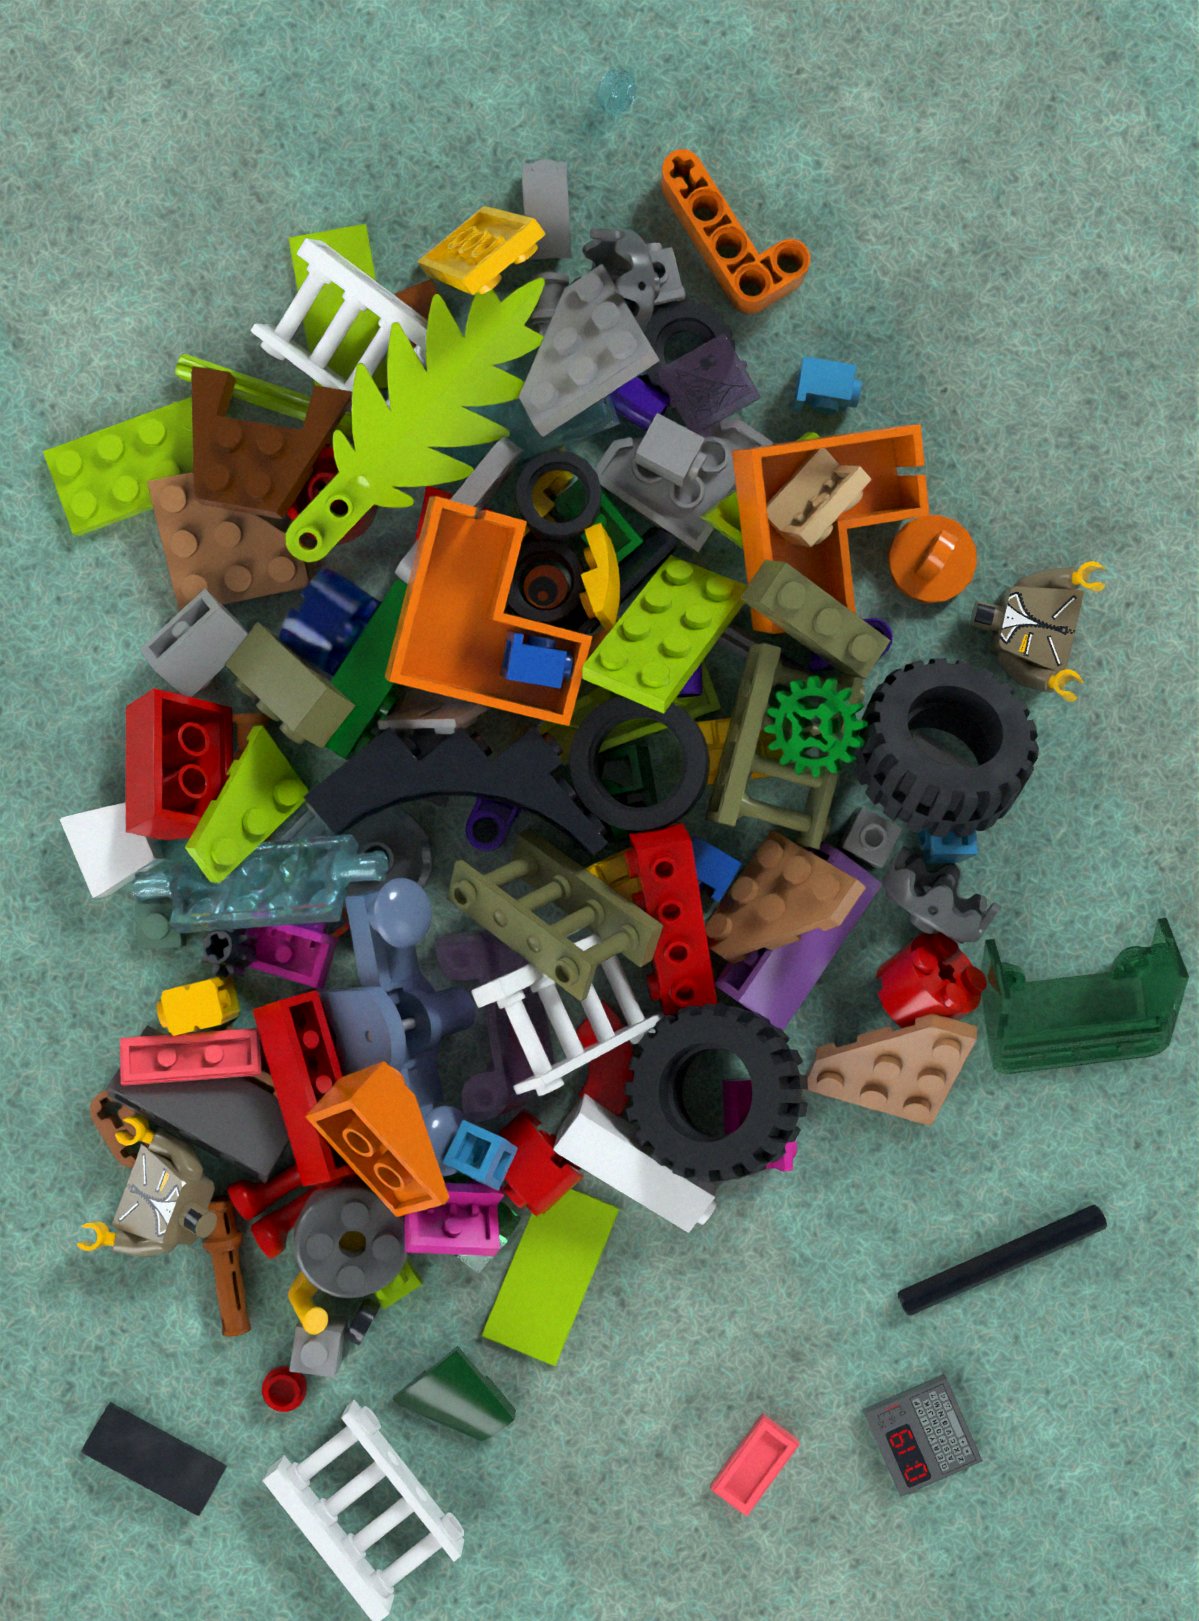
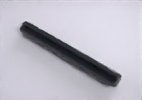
[898,1205,1107,1316]

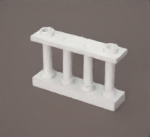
[251,238,428,410]
[471,933,665,1096]
[262,1400,464,1621]

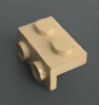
[766,448,871,547]

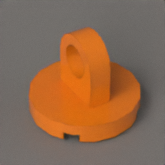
[887,515,977,604]

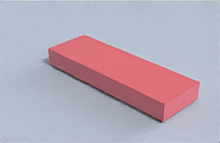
[120,1028,262,1086]

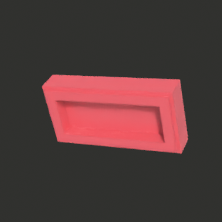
[710,1413,800,1517]

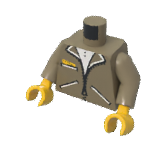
[970,561,1106,702]
[77,1114,217,1258]

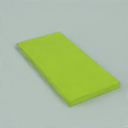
[288,224,388,391]
[481,1188,620,1366]

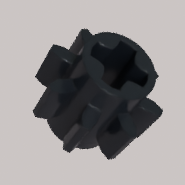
[200,922,258,978]

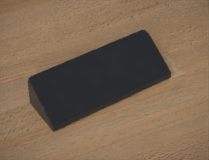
[567,527,677,635]
[81,1402,227,1516]

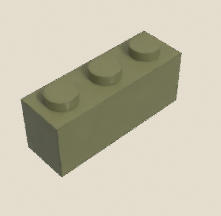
[740,560,891,679]
[225,622,356,749]

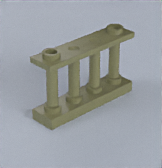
[705,643,865,849]
[447,828,663,1002]

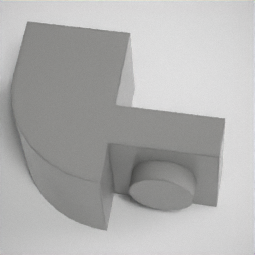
[522,159,571,260]

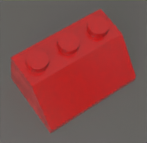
[125,688,233,840]

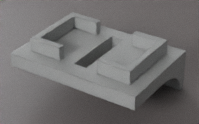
[378,687,488,735]

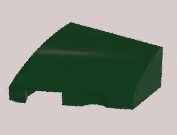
[572,744,658,849]
[393,1346,516,1441]

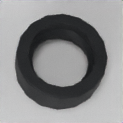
[515,450,602,542]
[507,540,586,627]

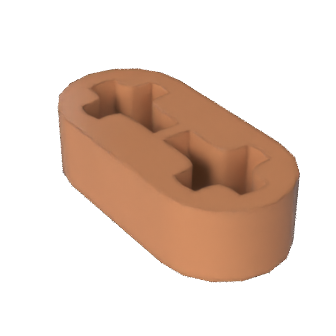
[90,1089,153,1168]

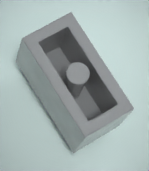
[139,589,249,697]

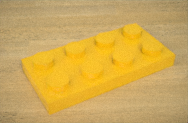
[417,206,546,295]

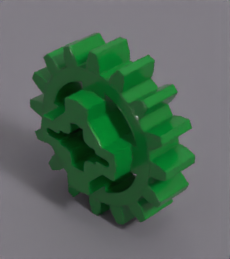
[764,676,868,778]

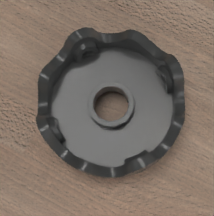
[570,228,660,334]
[318,806,433,908]
[883,846,1001,944]
[294,1174,408,1298]

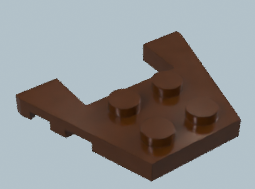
[191,366,352,519]

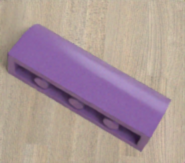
[714,841,882,1030]

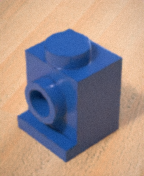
[500,631,573,689]
[691,836,742,902]

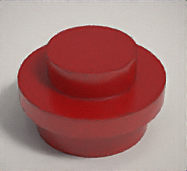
[262,1365,307,1412]

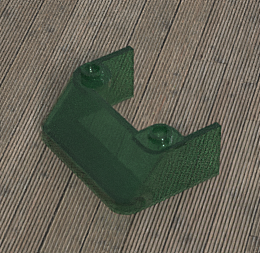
[981,918,1189,1074]

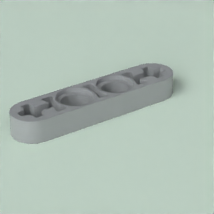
[395,436,524,584]

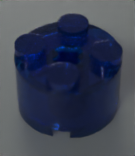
[279,568,382,677]

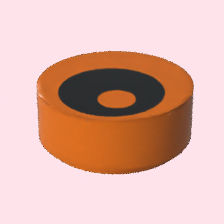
[524,565,568,610]

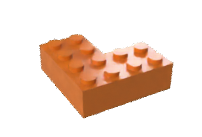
[732,424,929,634]
[385,496,592,726]

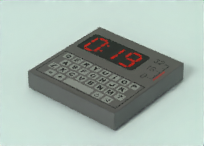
[862,1374,983,1497]

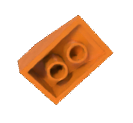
[305,1061,450,1217]

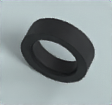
[570,695,710,831]

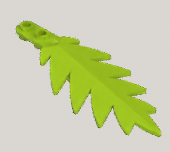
[285,277,545,562]

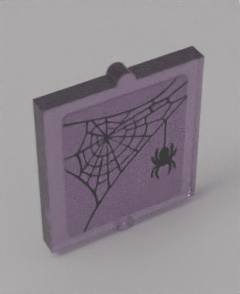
[656,333,761,434]

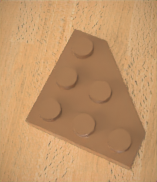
[147,472,312,612]
[705,829,866,964]
[805,1013,977,1126]

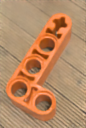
[661,149,811,314]

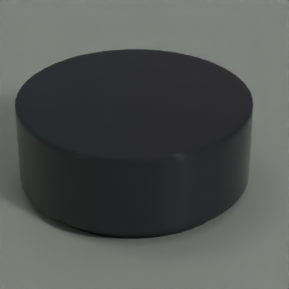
[344,1297,381,1346]

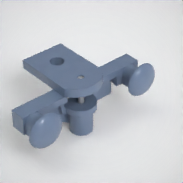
[294,878,475,1177]

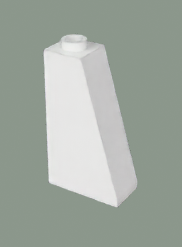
[553,1093,717,1233]

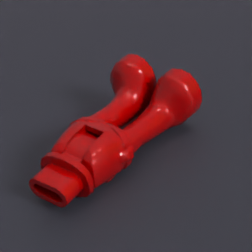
[227,1163,358,1259]

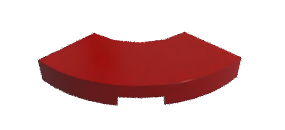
[575,999,634,1118]

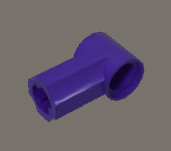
[596,376,671,432]

